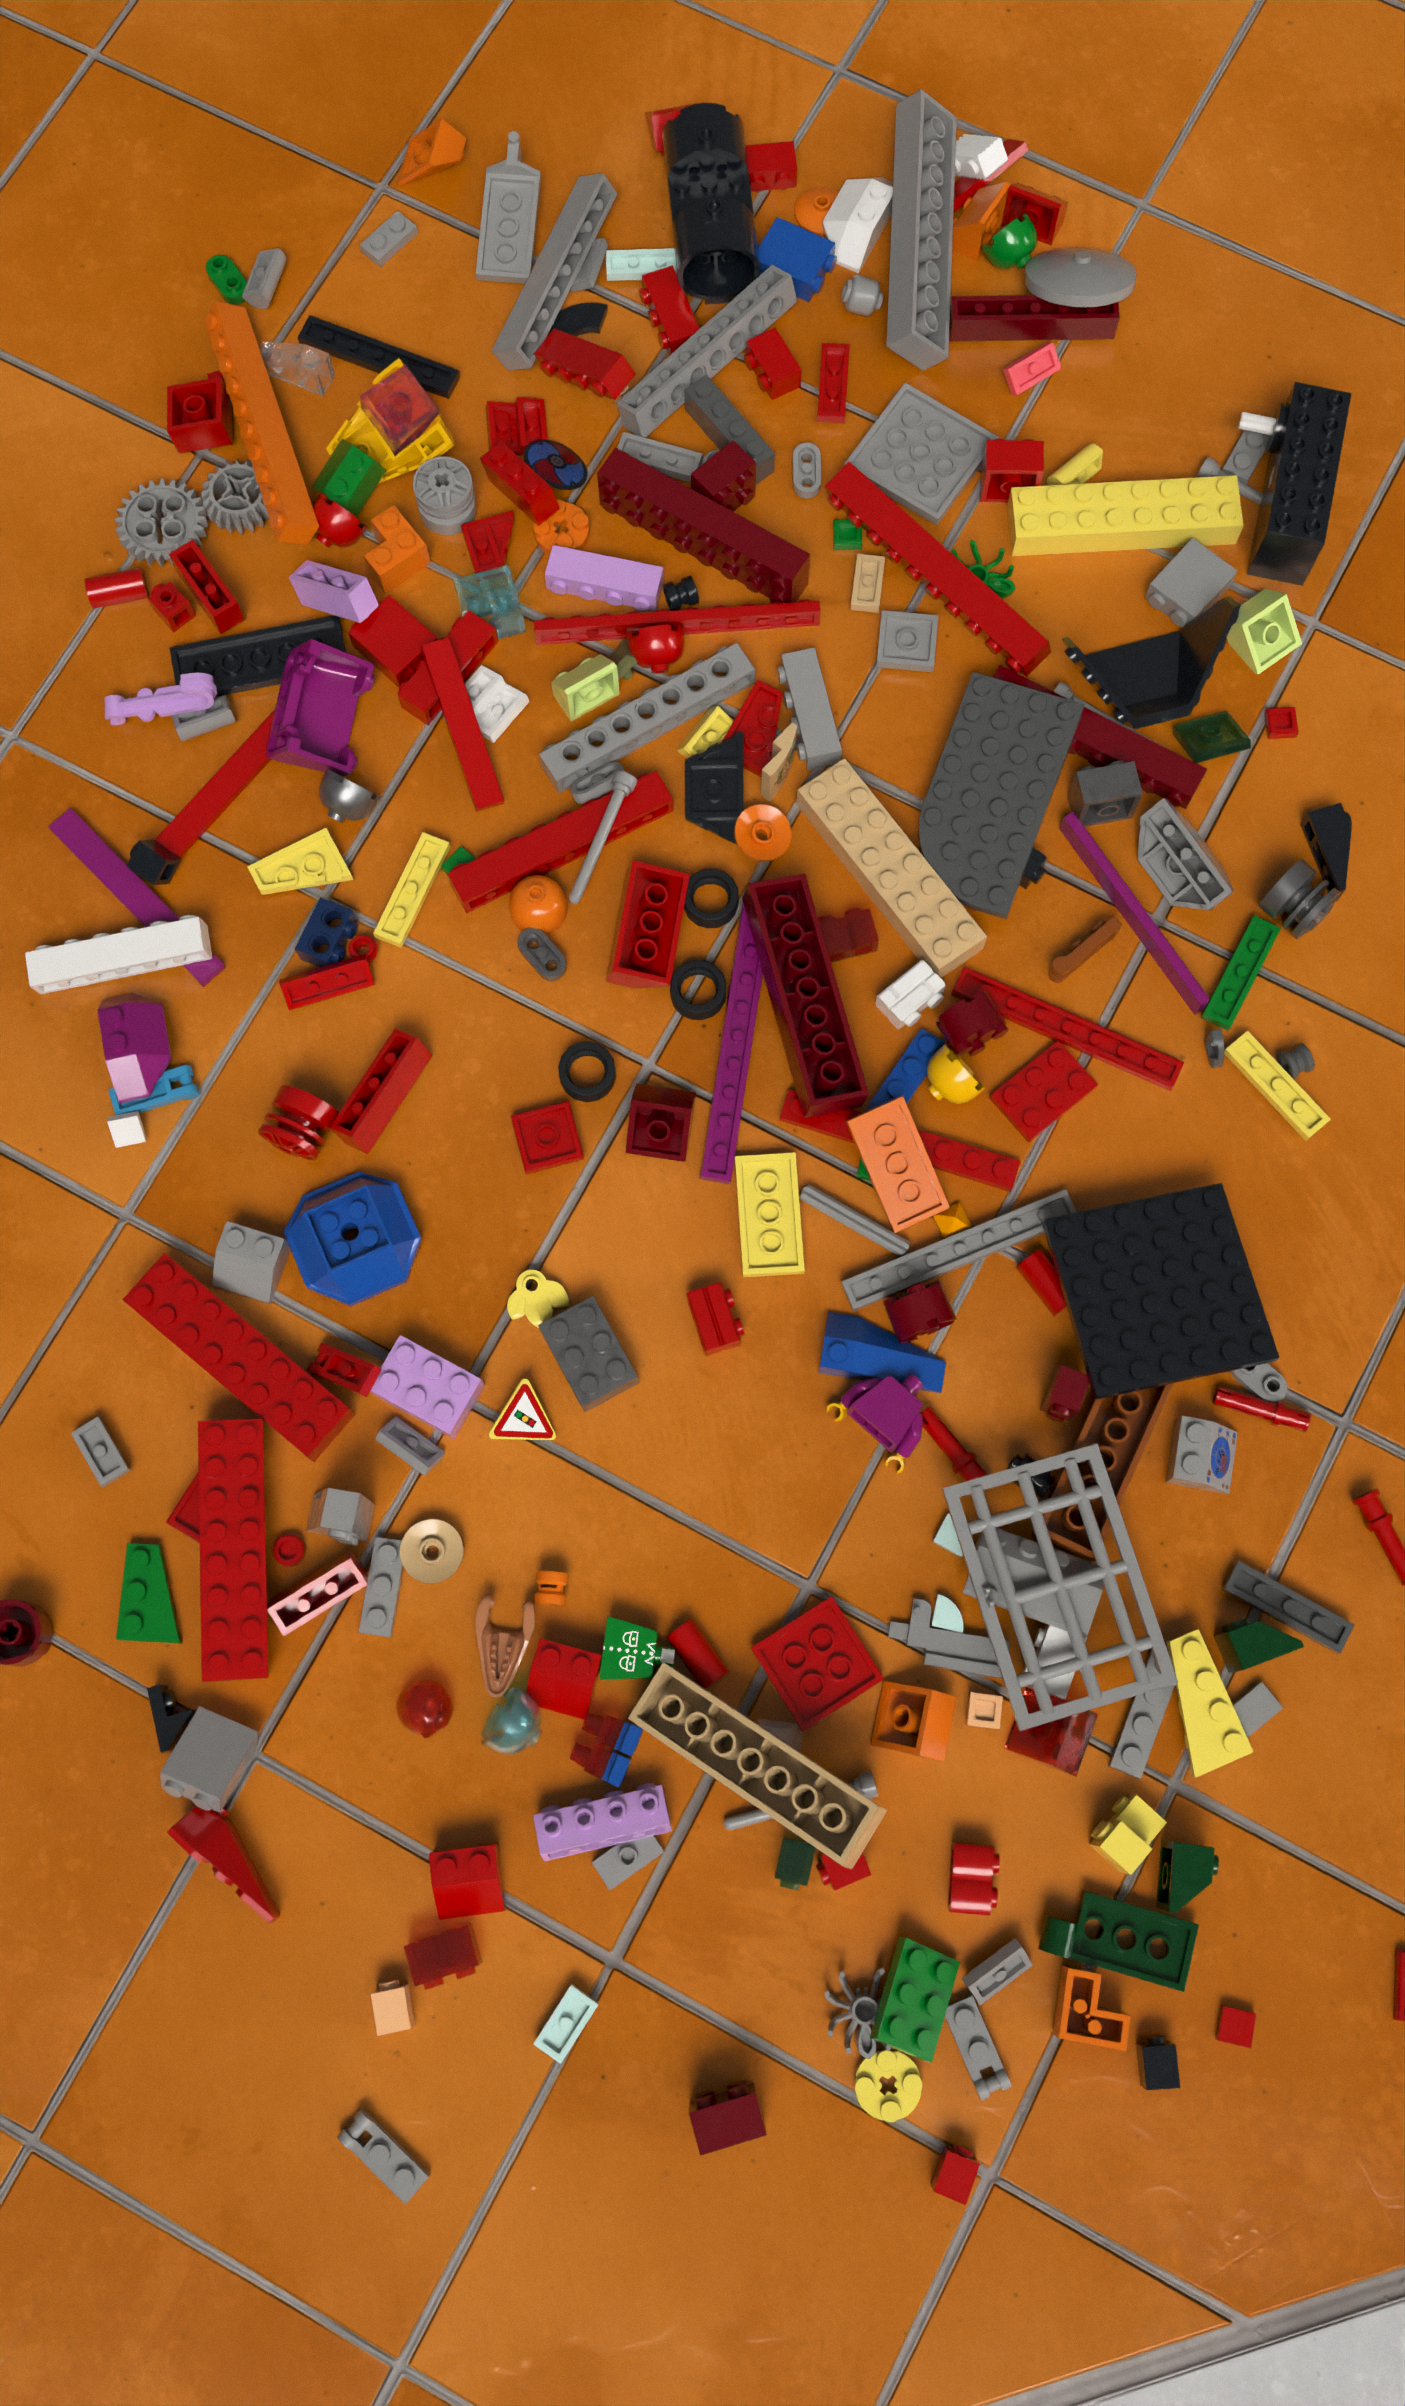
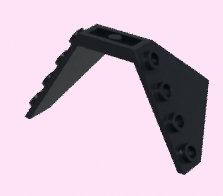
[1062,596,1241,729]

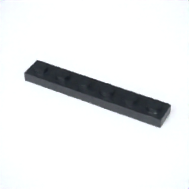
[298,315,460,399]

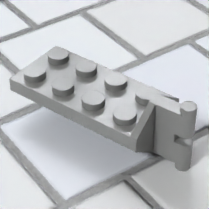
[476,131,541,284]

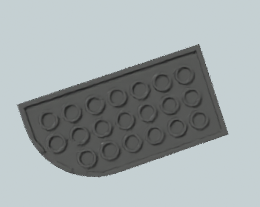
[919,672,1085,920]

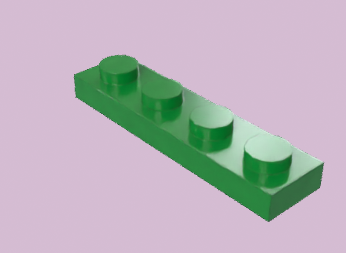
[1201,915,1281,1031]

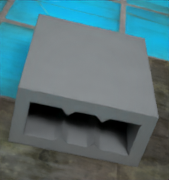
[1145,538,1237,628]
[160,1706,258,1812]

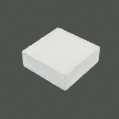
[107,1111,147,1148]

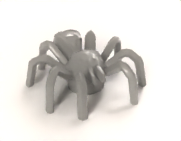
[824,1968,891,2059]

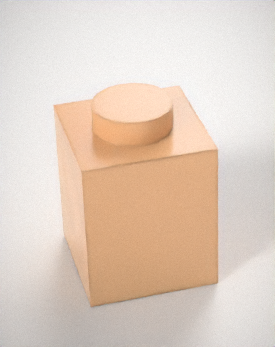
[371,1980,415,2036]

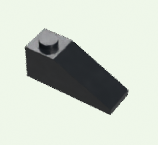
[1300,803,1352,901]

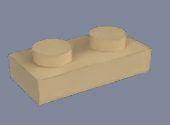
[850,553,885,613]

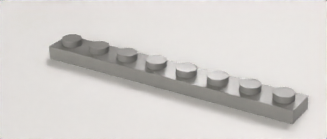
[841,1189,1077,1312]

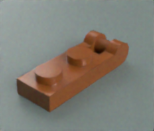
[1048,916,1122,983]

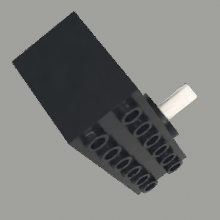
[1238,382,1352,586]

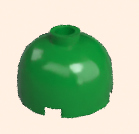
[981,213,1038,270]

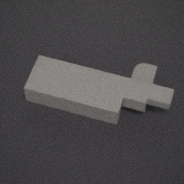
[888,1599,1010,1679]

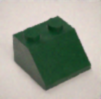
[1214,1618,1304,1673]
[1156,1840,1219,1913]

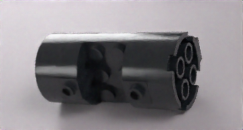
[662,103,760,305]

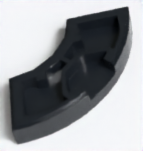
[546,303,608,338]

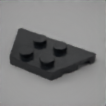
[685,732,744,845]

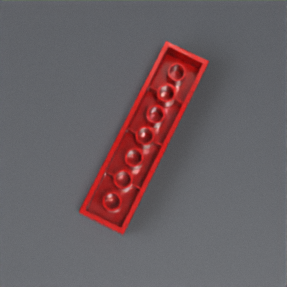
[122,1253,356,1462]
[198,1419,268,1682]

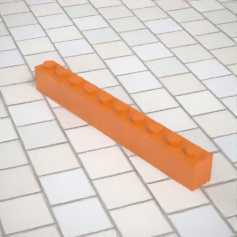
[205,301,319,545]

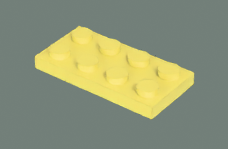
[735,1152,805,1278]

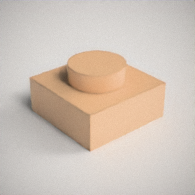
[966,1692,1003,1729]

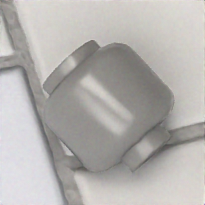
[841,275,883,317]

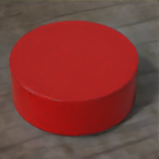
[273,1534,306,1567]

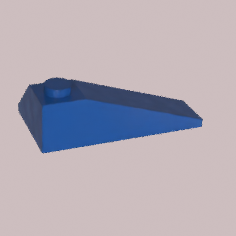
[818,1312,946,1393]

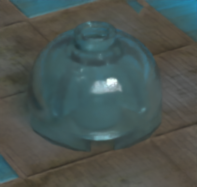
[481,1686,542,1755]

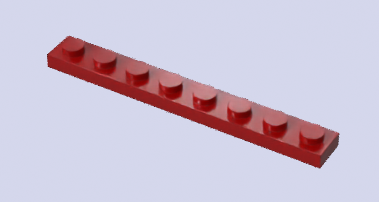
[779,1090,1021,1192]

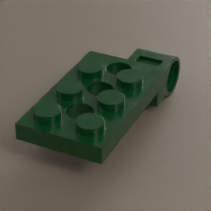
[1038,1891,1199,1992]

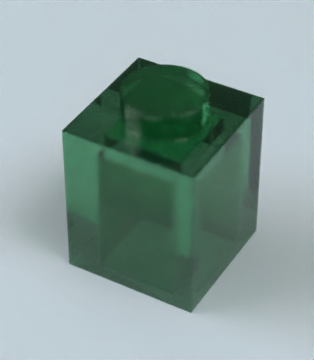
[774,1837,815,1891]

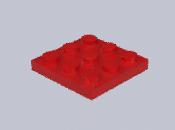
[751,1596,884,1732]

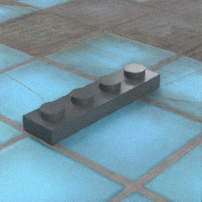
[1222,1561,1354,1654]

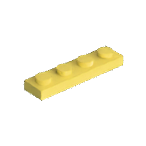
[373,832,451,948]
[1224,1031,1331,1141]

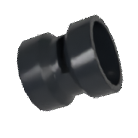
[663,576,699,611]

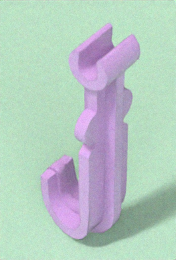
[104,673,217,725]

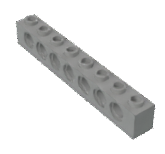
[616,265,797,437]
[539,643,755,794]

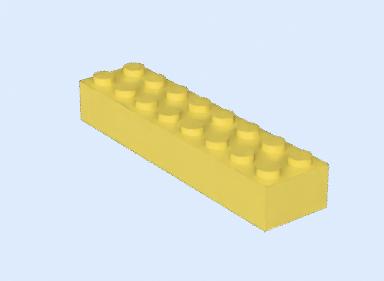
[1007,475,1244,556]

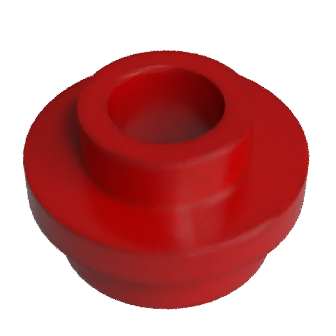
[348,935,378,963]

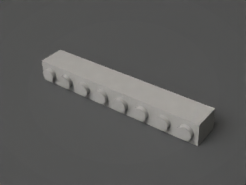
[492,173,617,370]

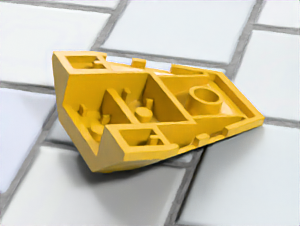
[326,358,454,484]

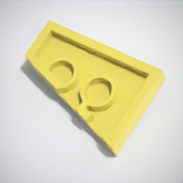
[247,828,354,895]

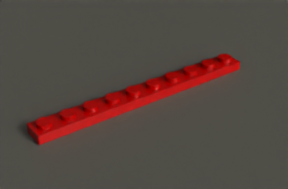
[534,599,820,645]

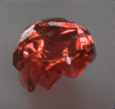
[396,1679,454,1739]

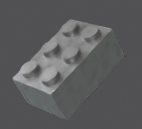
[538,1296,639,1413]

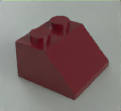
[626,1083,696,1162]

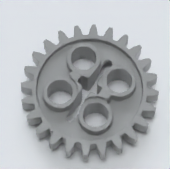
[115,478,209,567]

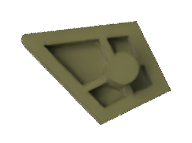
[609,638,637,681]

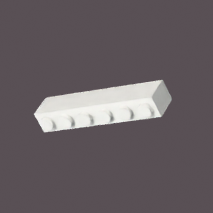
[25,915,213,994]

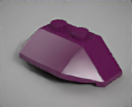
[98,993,172,1104]

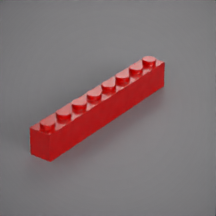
[447,771,674,914]

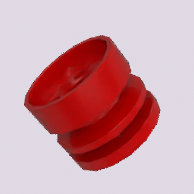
[258,1085,339,1161]

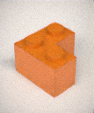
[364,505,431,593]
[1053,1964,1131,2051]

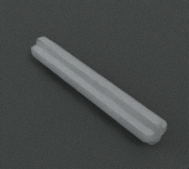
[800,1184,910,1257]

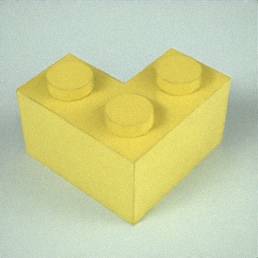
[1089,1794,1167,1875]

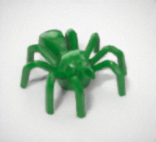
[951,540,1015,599]

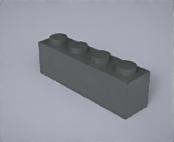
[684,375,775,485]

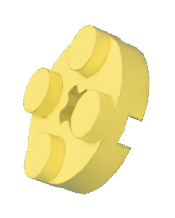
[854,2049,923,2122]

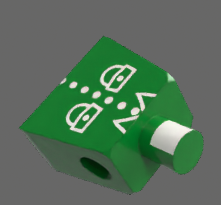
[599,1617,676,1681]

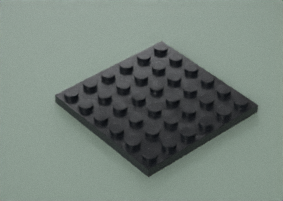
[1042,1183,1280,1400]

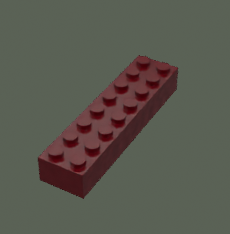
[597,447,810,603]
[742,874,869,1118]

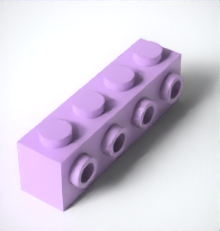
[533,1783,672,1862]

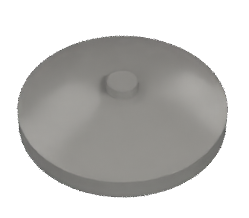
[1024,247,1137,307]

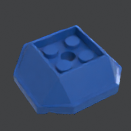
[284,1171,422,1307]

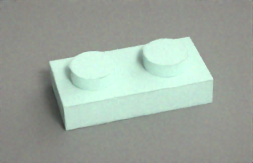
[533,1984,599,2064]

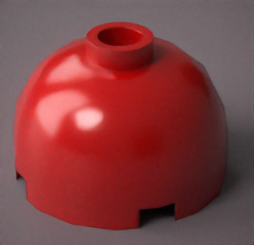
[313,492,368,548]
[626,625,685,674]

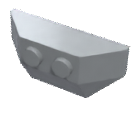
[1138,798,1234,910]

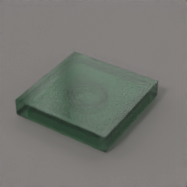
[1173,711,1251,764]

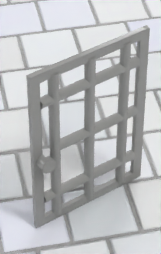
[942,1443,1178,1731]

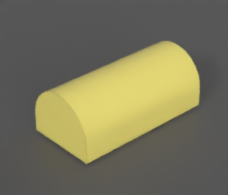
[1047,443,1103,485]

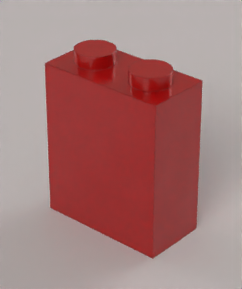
[348,595,438,688]

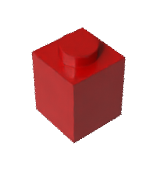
[931,2143,980,2205]

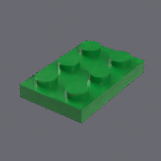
[870,1937,960,2063]

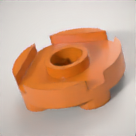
[533,499,589,555]

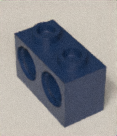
[295,897,358,967]

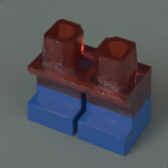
[570,1713,644,1788]

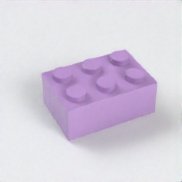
[370,1335,485,1439]

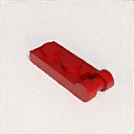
[306,1343,382,1397]

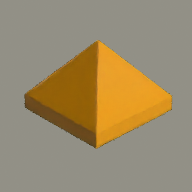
[933,1202,972,1239]

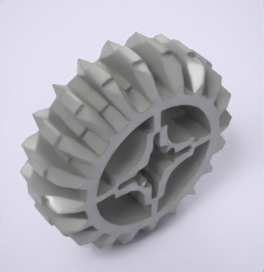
[201,458,270,535]

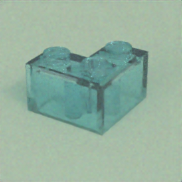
[453,565,526,639]

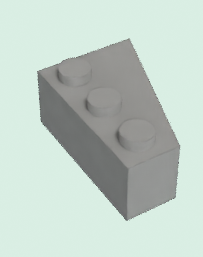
[306,1488,375,1546]

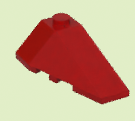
[167,1806,280,1923]

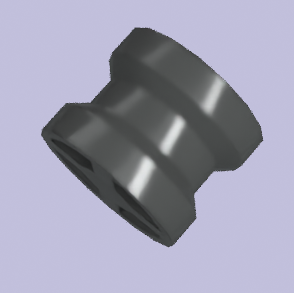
[1277,1043,1315,1079]

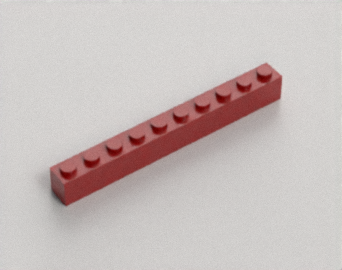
[825,462,1051,677]

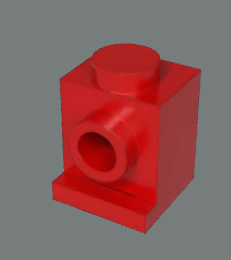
[148,582,196,633]

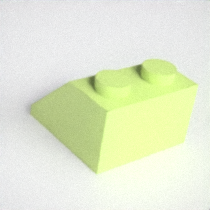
[1227,589,1302,674]
[551,654,620,722]

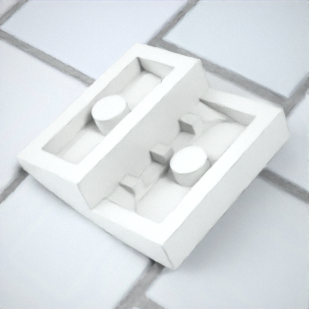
[465,665,530,743]

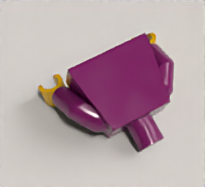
[826,1374,923,1474]

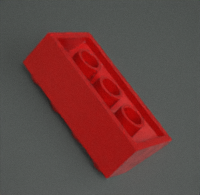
[606,860,690,988]

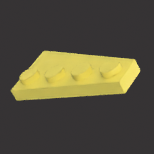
[1167,1629,1253,1778]

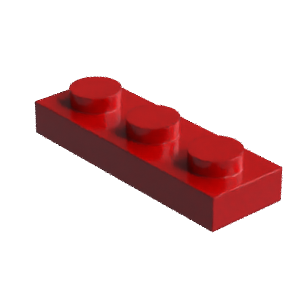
[817,343,850,423]
[279,954,375,1010]

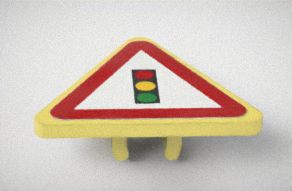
[488,1378,556,1440]

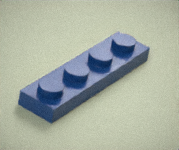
[864,1029,947,1112]

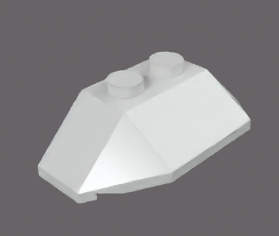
[823,177,893,273]

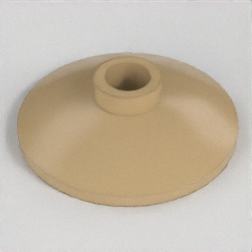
[400,1519,464,1583]

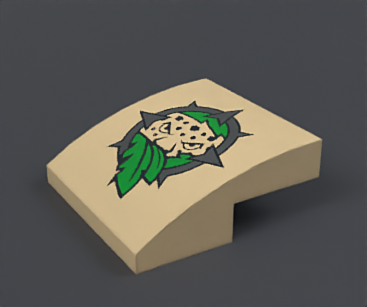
[761,722,797,802]

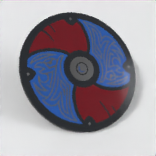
[523,440,587,490]

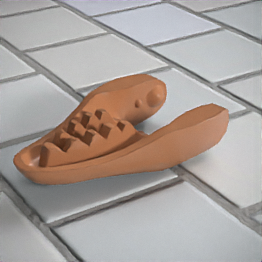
[475,1594,535,1697]

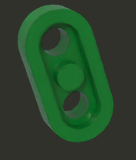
[206,255,247,304]

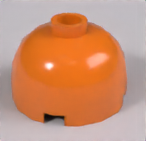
[509,874,568,935]

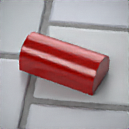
[85,567,149,609]
[1017,1248,1067,1317]
[666,1619,730,1689]

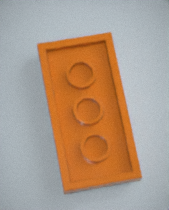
[845,1095,950,1233]

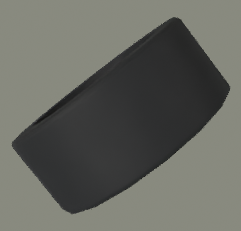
[684,869,739,928]
[670,960,726,1020]
[558,1041,616,1102]

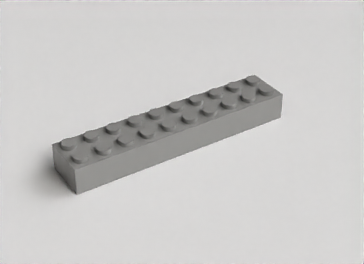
[886,89,957,371]

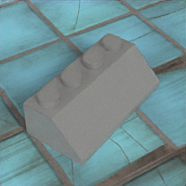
[963,1528,1104,1638]

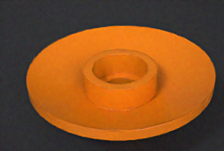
[795,187,839,235]
[734,804,792,862]

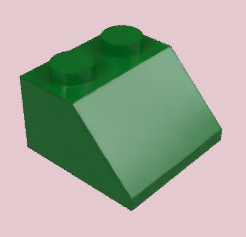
[312,439,386,517]

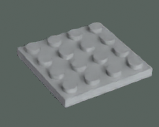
[844,383,999,525]

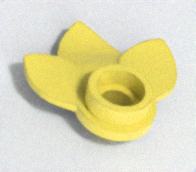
[507,1269,569,1328]

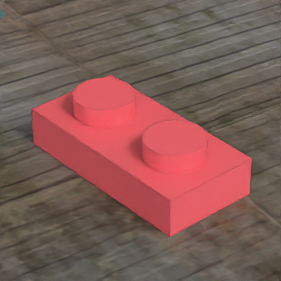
[1003,342,1061,395]

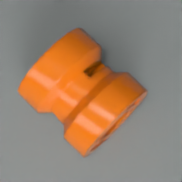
[534,1571,568,1606]

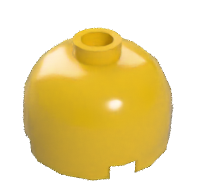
[927,1044,985,1104]

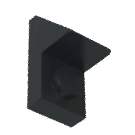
[147,1685,197,1753]

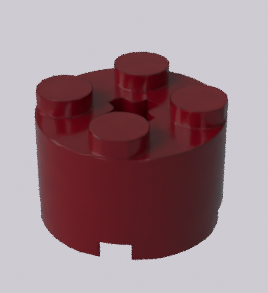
[936,991,1008,1057]
[883,1280,957,1344]
[0,1599,53,1667]

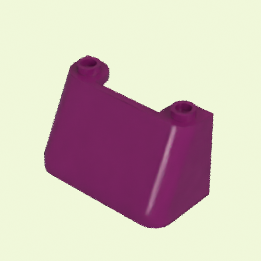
[266,639,374,776]

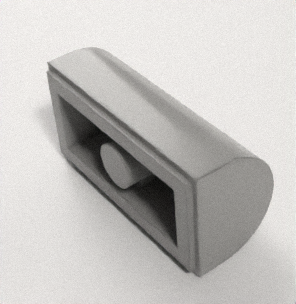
[242,248,287,309]
[171,695,236,742]

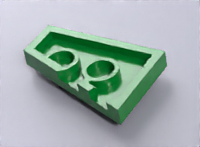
[116,1543,183,1644]

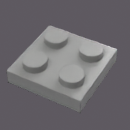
[876,610,939,672]

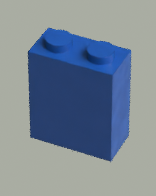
[758,217,837,302]

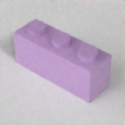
[289,560,379,623]

